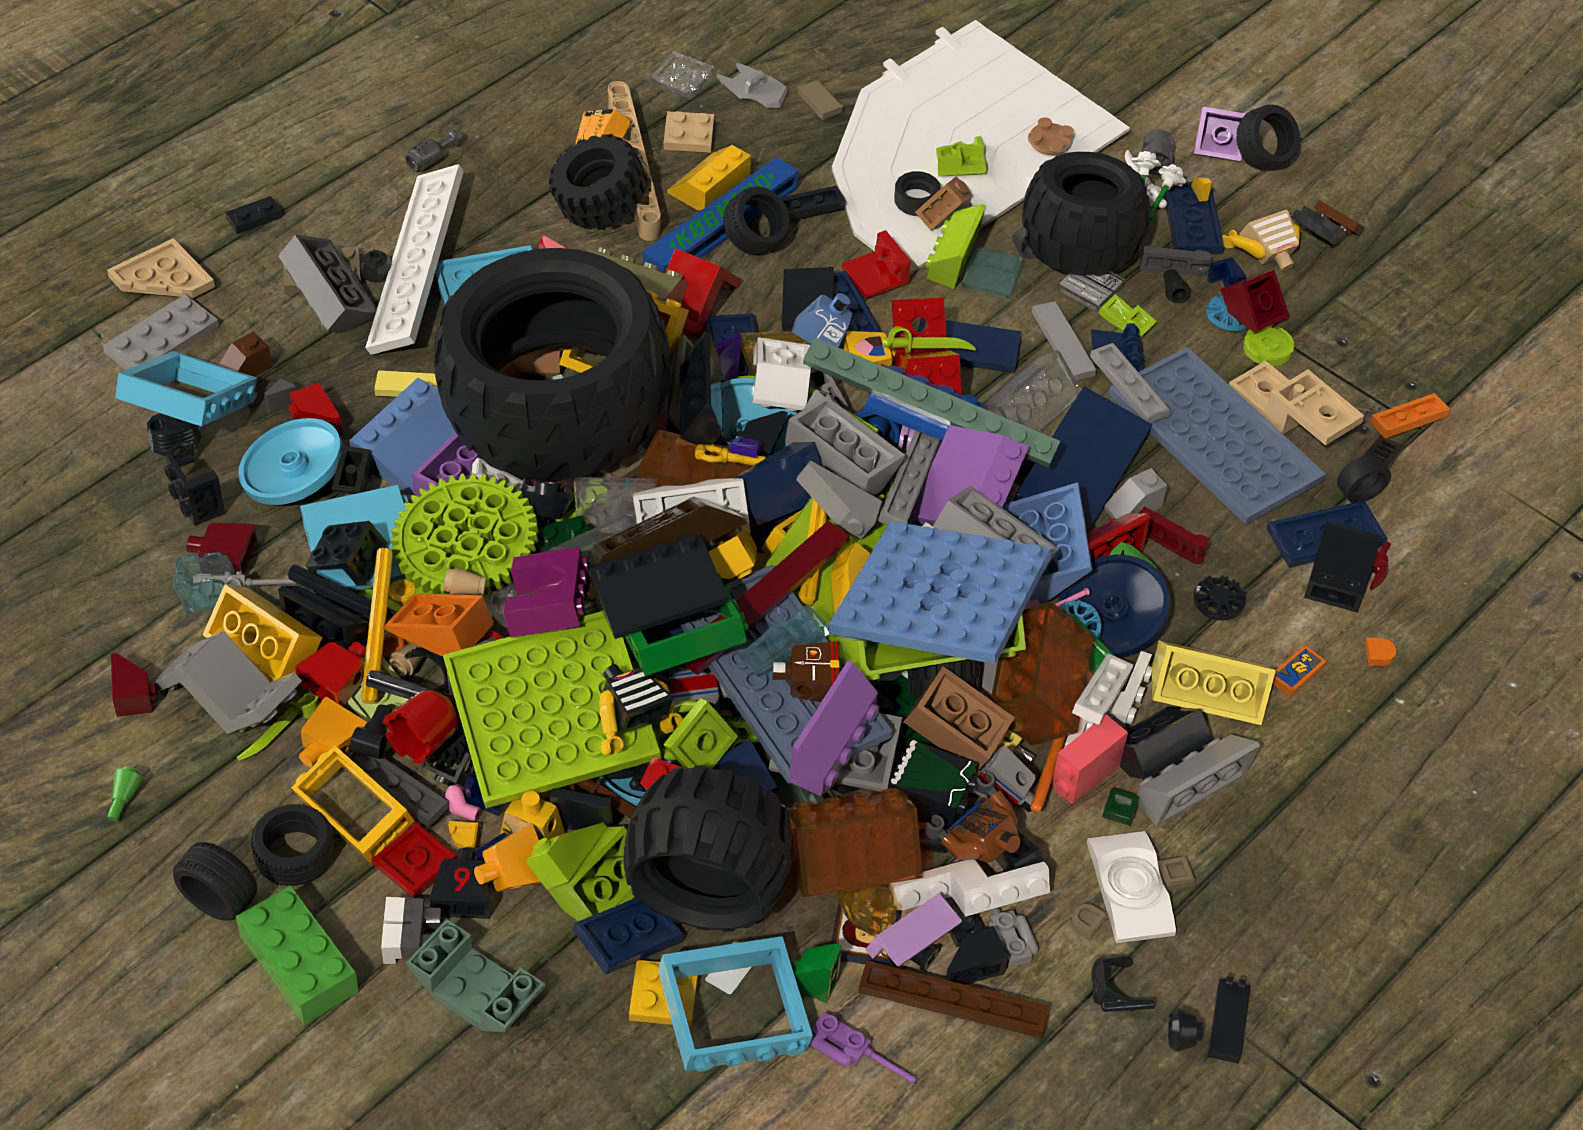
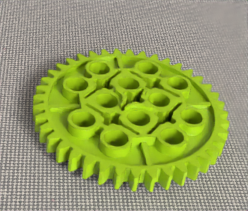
[391,473,539,595]

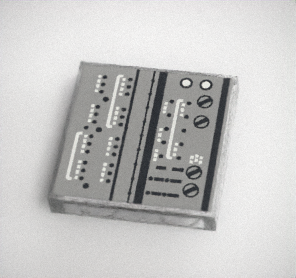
[1057,271,1126,312]

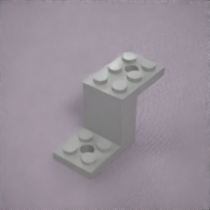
[152,630,302,734]

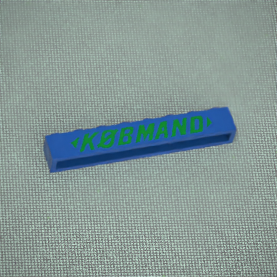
[643,157,799,273]

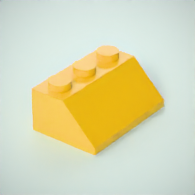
[667,145,751,211]

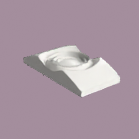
[633,478,751,533]
[1087,831,1176,943]

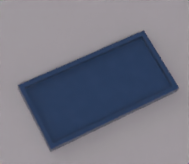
[1014,386,1152,531]

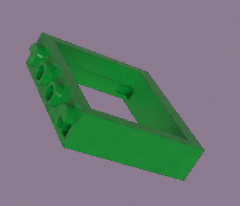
[624,574,748,676]

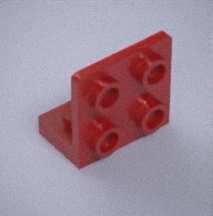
[842,230,911,298]

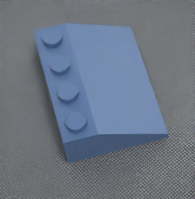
[349,378,455,495]
[1002,482,1092,603]

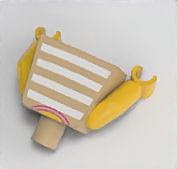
[1222,209,1300,271]

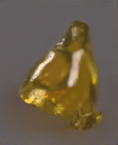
[835,884,897,936]

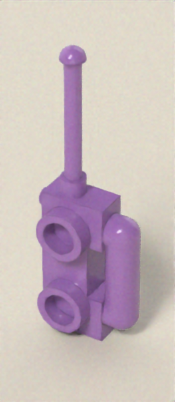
[810,1012,916,1084]

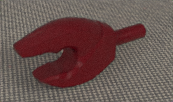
[1369,541,1391,590]

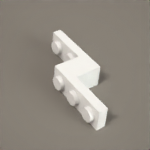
[1064,651,1152,747]
[889,859,1050,917]

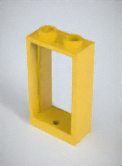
[291,745,414,864]

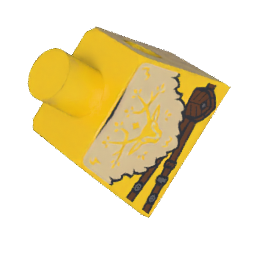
[500,791,565,840]

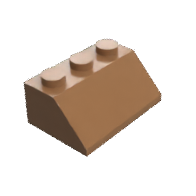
[903,666,1015,772]

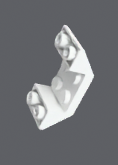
[752,337,811,411]

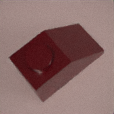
[111,653,157,717]

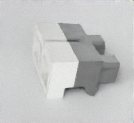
[381,897,442,964]

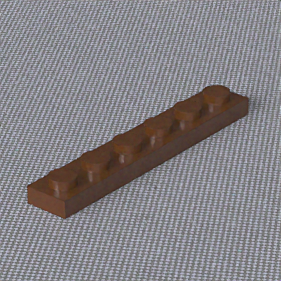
[858,960,1049,1038]

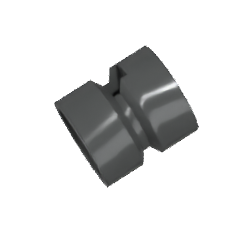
[1142,129,1174,175]

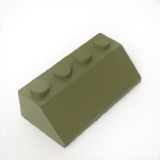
[587,247,688,303]

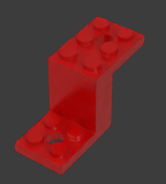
[659,248,742,338]
[891,296,962,395]

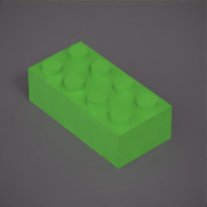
[236,886,359,1025]

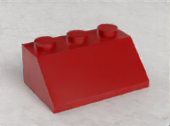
[1087,513,1151,560]

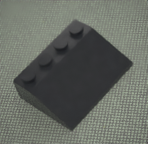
[588,533,728,639]

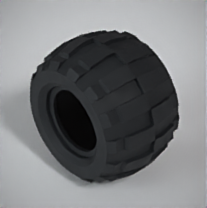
[1022,151,1150,276]

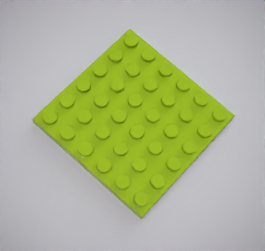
[443,611,661,809]

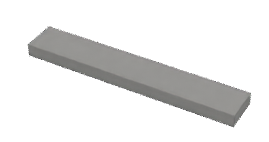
[878,430,941,525]

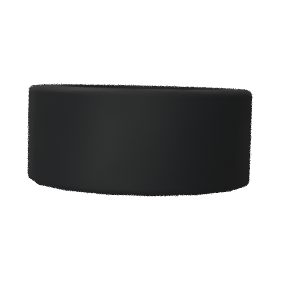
[894,171,941,216]
[1337,454,1391,503]

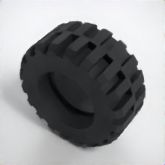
[549,135,648,228]

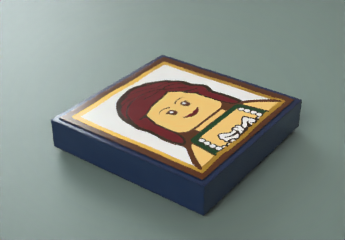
[831,901,899,966]

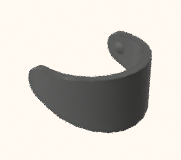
[1012,227,1037,259]

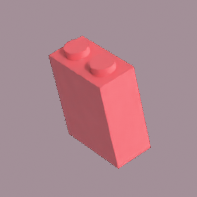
[1051,715,1128,804]

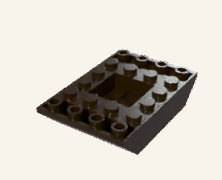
[585,496,747,600]

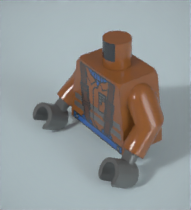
[925,771,1020,862]

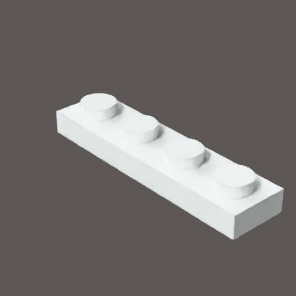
[1072,654,1134,725]

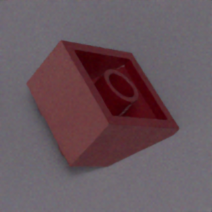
[1220,270,1290,332]

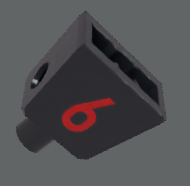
[429,847,490,919]

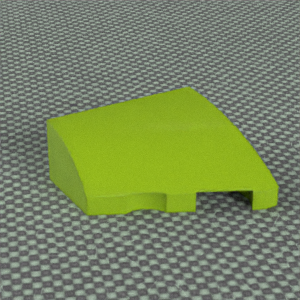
[936,136,986,176]

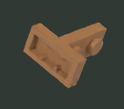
[915,176,972,230]

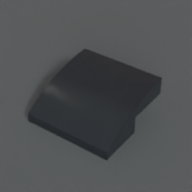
[1291,205,1347,245]

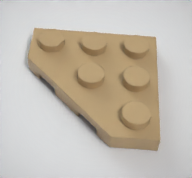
[107,238,215,298]

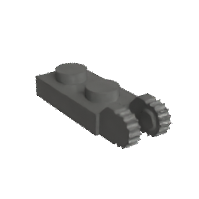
[1140,246,1212,276]

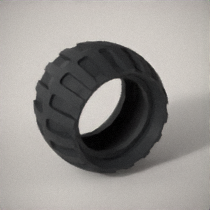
[624,766,793,932]

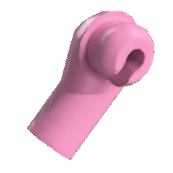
[445,784,481,822]

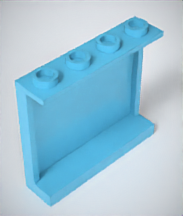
[300,485,408,603]

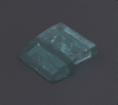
[962,246,1023,299]

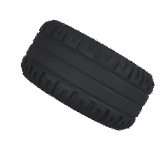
[1236,105,1300,170]
[723,186,791,255]
[251,804,334,886]
[173,842,257,921]

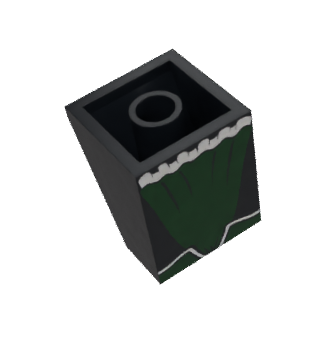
[884,739,979,825]

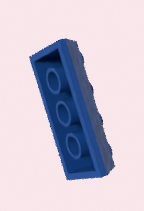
[864,365,984,441]

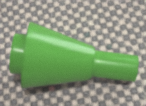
[107,766,144,822]

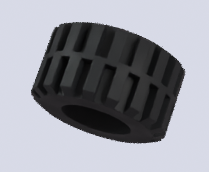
[908,659,981,698]

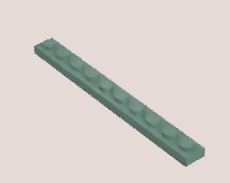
[803,337,1060,468]

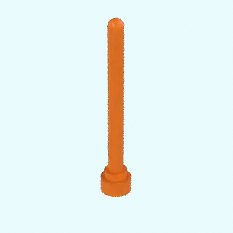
[1030,705,1077,813]

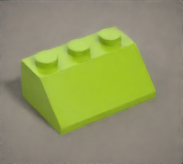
[925,204,986,289]
[548,826,635,921]

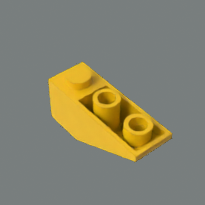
[831,542,871,614]

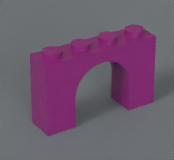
[504,547,590,638]

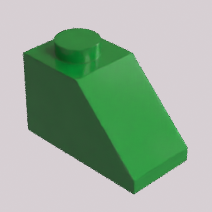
[792,944,842,1003]

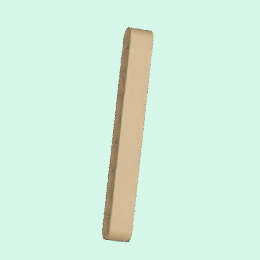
[608,81,661,241]

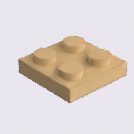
[663,111,714,153]

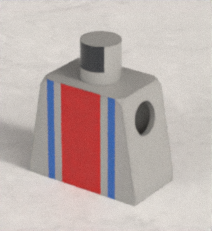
[669,667,729,719]
[975,745,1035,813]

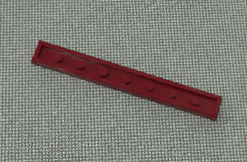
[682,520,850,676]

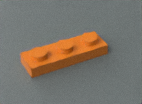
[1370,393,1450,438]

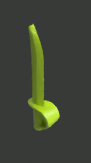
[882,326,976,353]
[237,691,320,762]

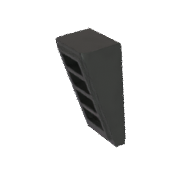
[1364,435,1404,470]

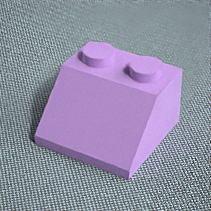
[1194,107,1246,162]

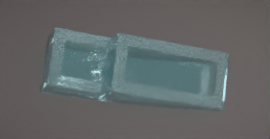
[738,604,829,677]

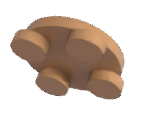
[1028,117,1074,154]

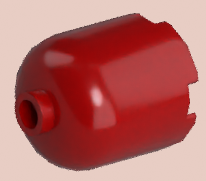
[383,690,459,764]

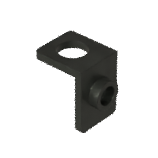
[423,751,474,787]

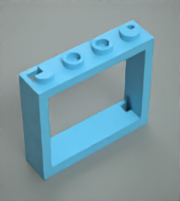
[115,351,257,427]
[658,936,813,1072]

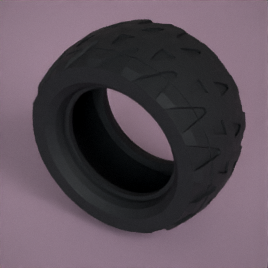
[433,248,670,480]

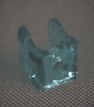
[173,552,236,612]

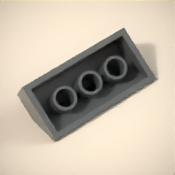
[278,235,377,332]

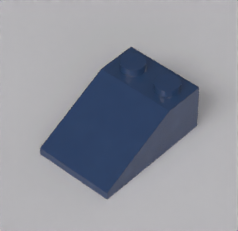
[736,442,824,526]

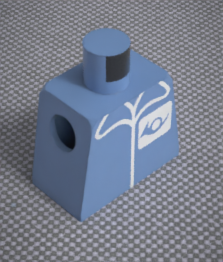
[792,293,852,347]

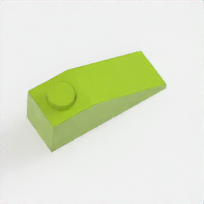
[526,822,607,890]

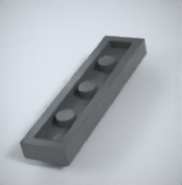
[341,750,449,827]

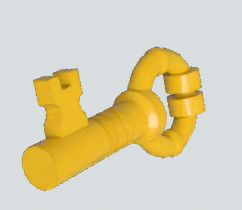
[695,444,765,466]

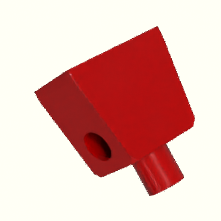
[295,642,366,707]

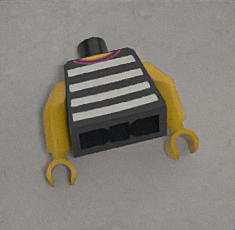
[600,664,683,755]

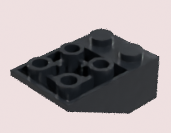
[1304,521,1381,613]

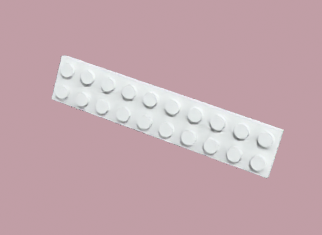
[365,164,464,355]

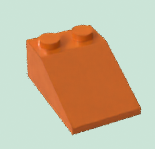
[384,593,494,656]

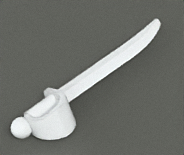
[1125,150,1167,209]

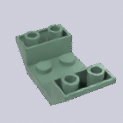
[406,919,545,1032]

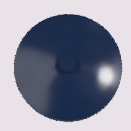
[1059,554,1171,658]

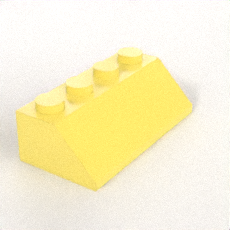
[1152,640,1276,725]

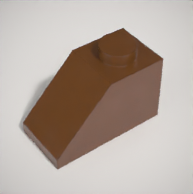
[218,331,272,377]

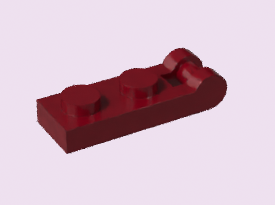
[1139,506,1209,564]

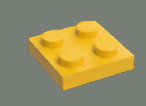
[629,960,698,1027]

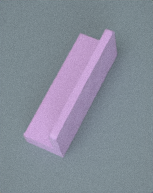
[865,893,961,966]

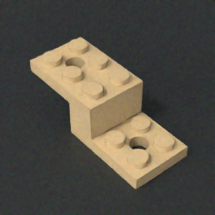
[1229,361,1364,445]

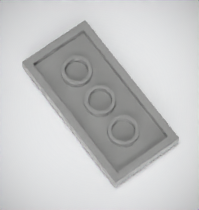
[103,294,219,370]

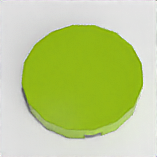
[1243,325,1294,366]

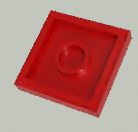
[372,822,457,898]

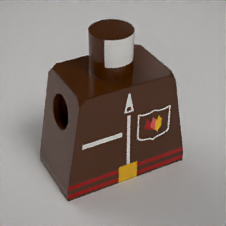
[772,641,839,702]

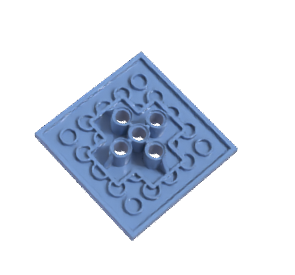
[828,522,1051,664]

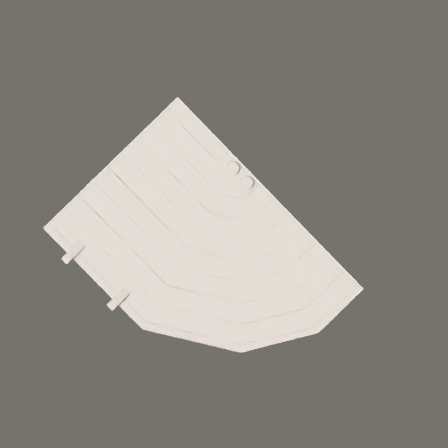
[832,20,1130,275]

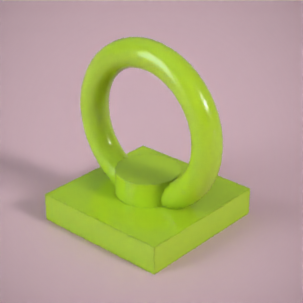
[652,698,738,769]

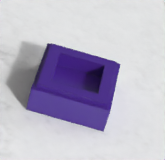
[729,436,763,458]

